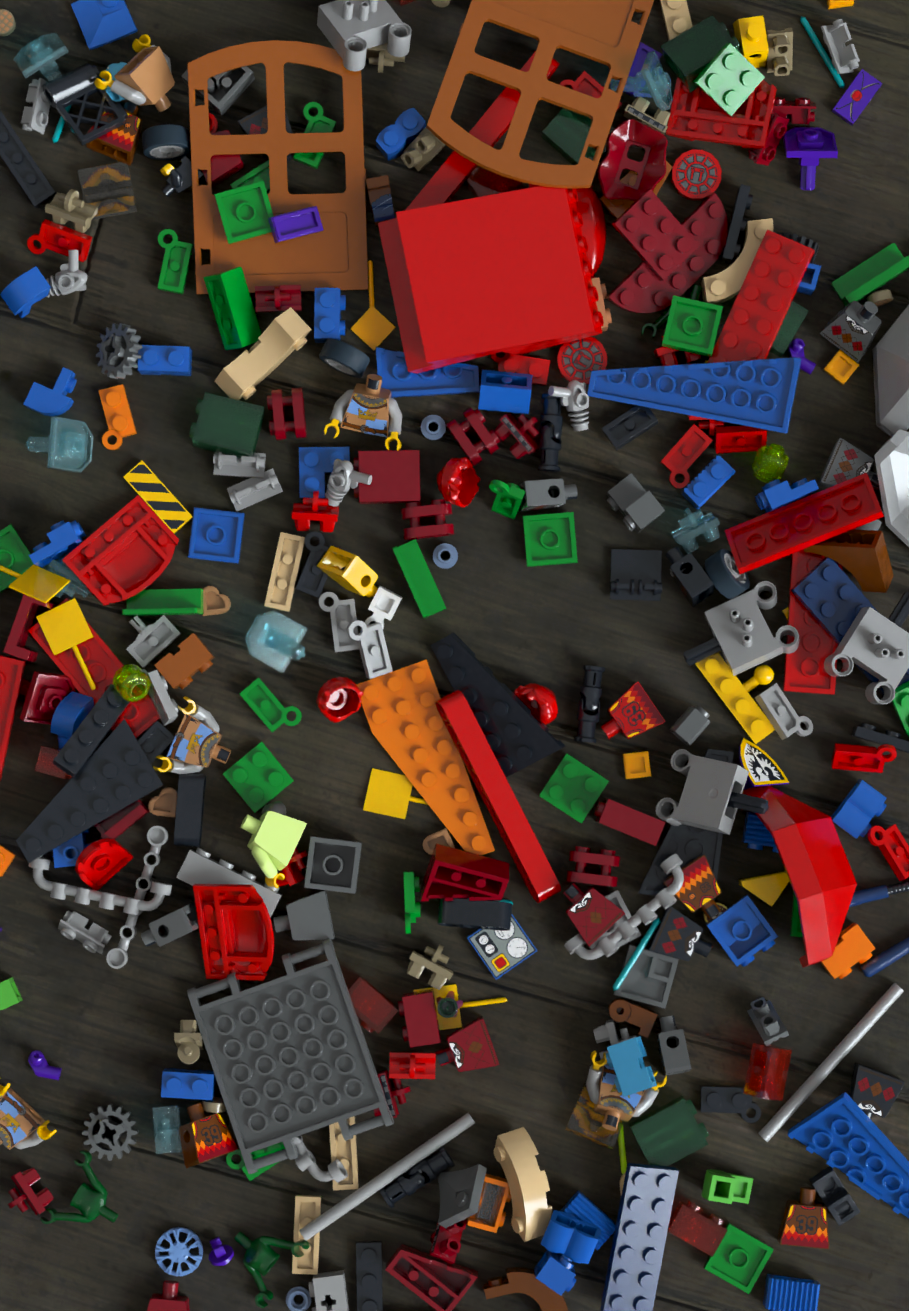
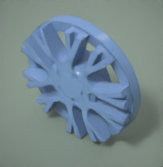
[155,1227,203,1276]

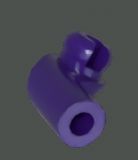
[788,338,816,375]
[28,1050,62,1081]

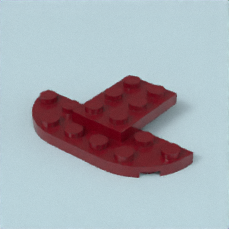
[606,189,728,313]

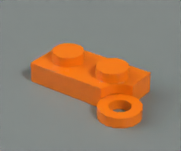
[99,384,137,450]

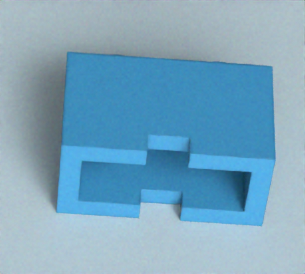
[606,1036,657,1097]

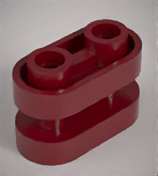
[267,387,307,440]
[445,407,500,466]
[401,499,455,540]
[566,846,620,887]

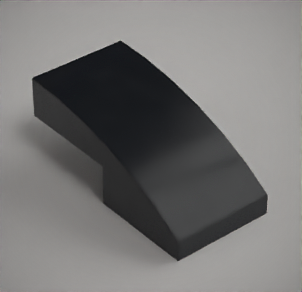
[809,1166,860,1226]

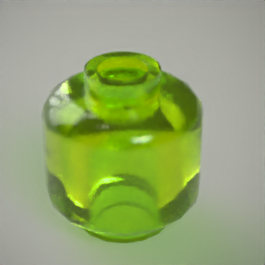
[752,444,789,483]
[113,664,151,702]

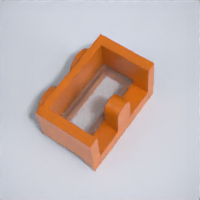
[466,1174,511,1233]

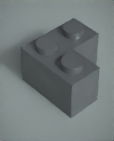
[181,57,255,116]
[606,473,665,534]

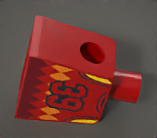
[601,682,665,739]

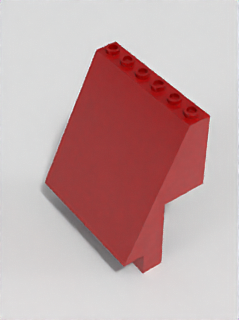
[378,186,604,374]

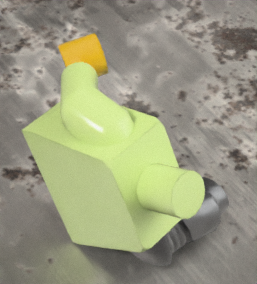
[240,801,307,888]

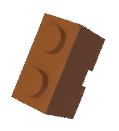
[154,633,215,690]

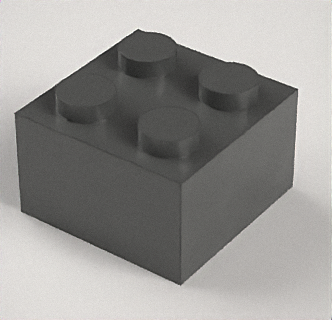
[304,836,362,894]

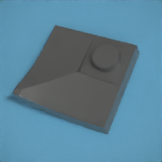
[613,945,679,1009]
[437,1164,487,1228]

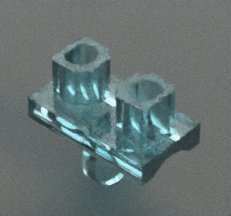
[671,508,720,553]
[48,553,90,598]
[152,1105,182,1154]

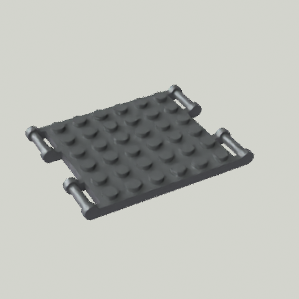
[187,938,394,1174]

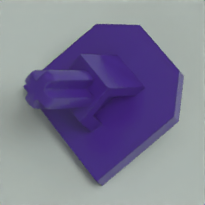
[783,127,838,190]

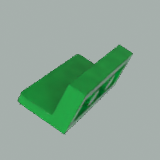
[831,243,909,307]
[203,267,261,350]
[392,539,446,619]
[122,588,203,616]

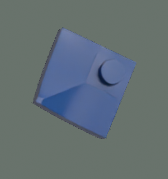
[71,0,138,50]

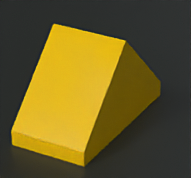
[738,871,790,906]

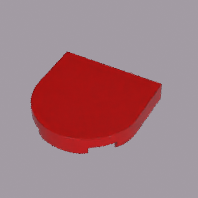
[75,838,134,891]

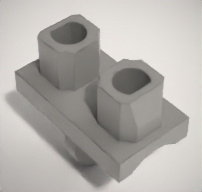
[593,1019,637,1066]

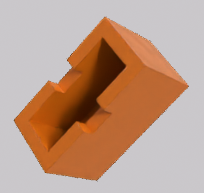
[820,922,876,979]

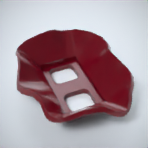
[598,119,668,201]

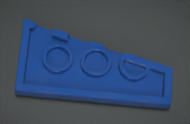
[376,347,480,398]

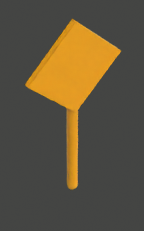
[351,260,395,351]

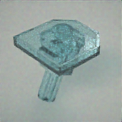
[14,33,69,82]
[610,50,673,111]
[26,417,93,472]
[246,610,308,673]

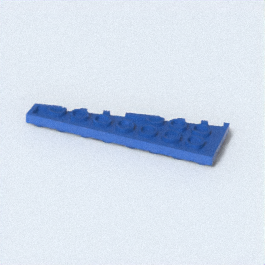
[587,357,802,433]
[787,1092,909,1218]

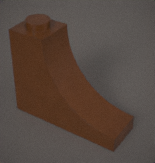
[803,529,894,593]

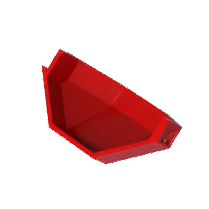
[742,786,857,968]

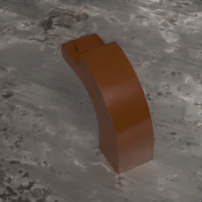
[483,1267,568,1311]

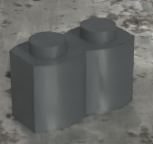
[669,705,711,746]

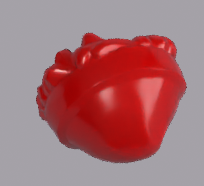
[436,457,481,508]
[317,677,364,723]
[513,683,558,725]

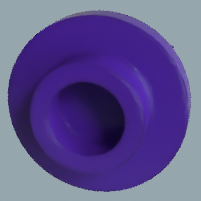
[209,1237,234,1266]

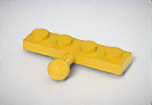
[695,653,775,744]

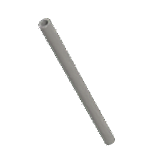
[758,983,904,1142]
[299,1113,475,1241]

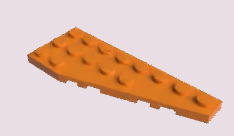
[356,659,495,856]

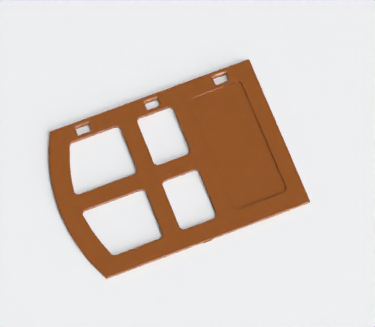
[426,0,654,189]
[188,40,368,294]

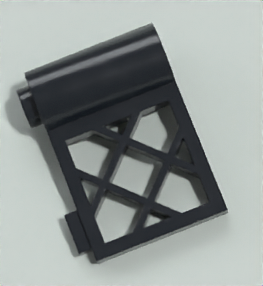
[42,63,128,146]

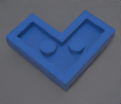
[299,447,350,499]

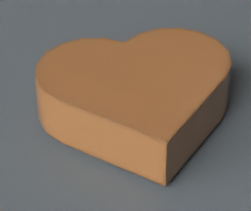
[203,586,231,616]
[148,787,178,817]
[423,828,455,854]

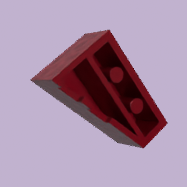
[421,844,509,901]
[385,1244,478,1311]

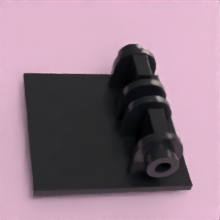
[610,549,662,601]

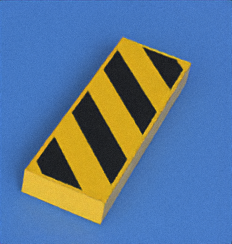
[124,461,193,534]

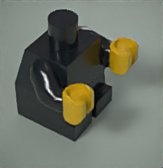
[160,156,203,197]

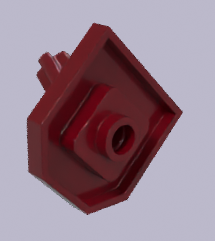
[19,671,76,725]

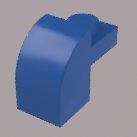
[0,266,51,318]
[23,367,77,416]
[51,691,94,749]

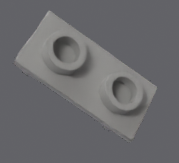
[821,19,860,74]
[20,78,50,135]
[213,450,266,478]
[227,468,283,511]
[58,910,112,954]

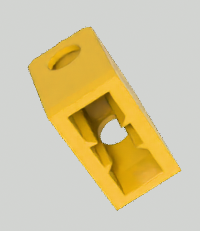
[733,16,769,68]
[317,546,378,598]

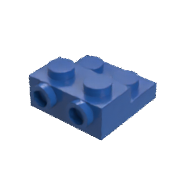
[755,478,819,513]
[29,520,86,568]
[706,895,778,967]

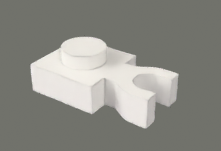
[364,586,403,629]

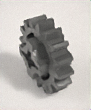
[96,323,142,379]
[82,1104,139,1161]

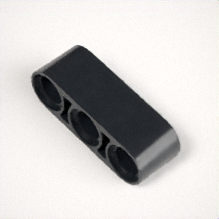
[174,773,206,847]
[437,898,512,931]

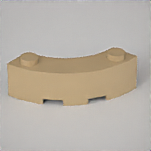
[701,218,773,305]
[215,307,311,403]
[494,1127,552,1242]

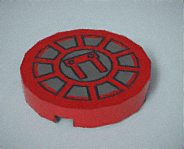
[671,149,722,200]
[557,337,607,385]

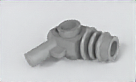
[46,250,88,298]
[548,379,589,431]
[325,459,372,507]

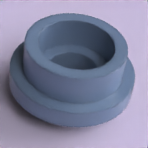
[421,415,446,440]
[433,543,458,569]
[286,1286,312,1311]

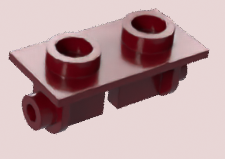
[772,97,816,124]
[748,112,790,166]

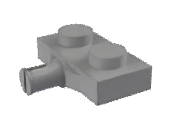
[126,615,181,668]

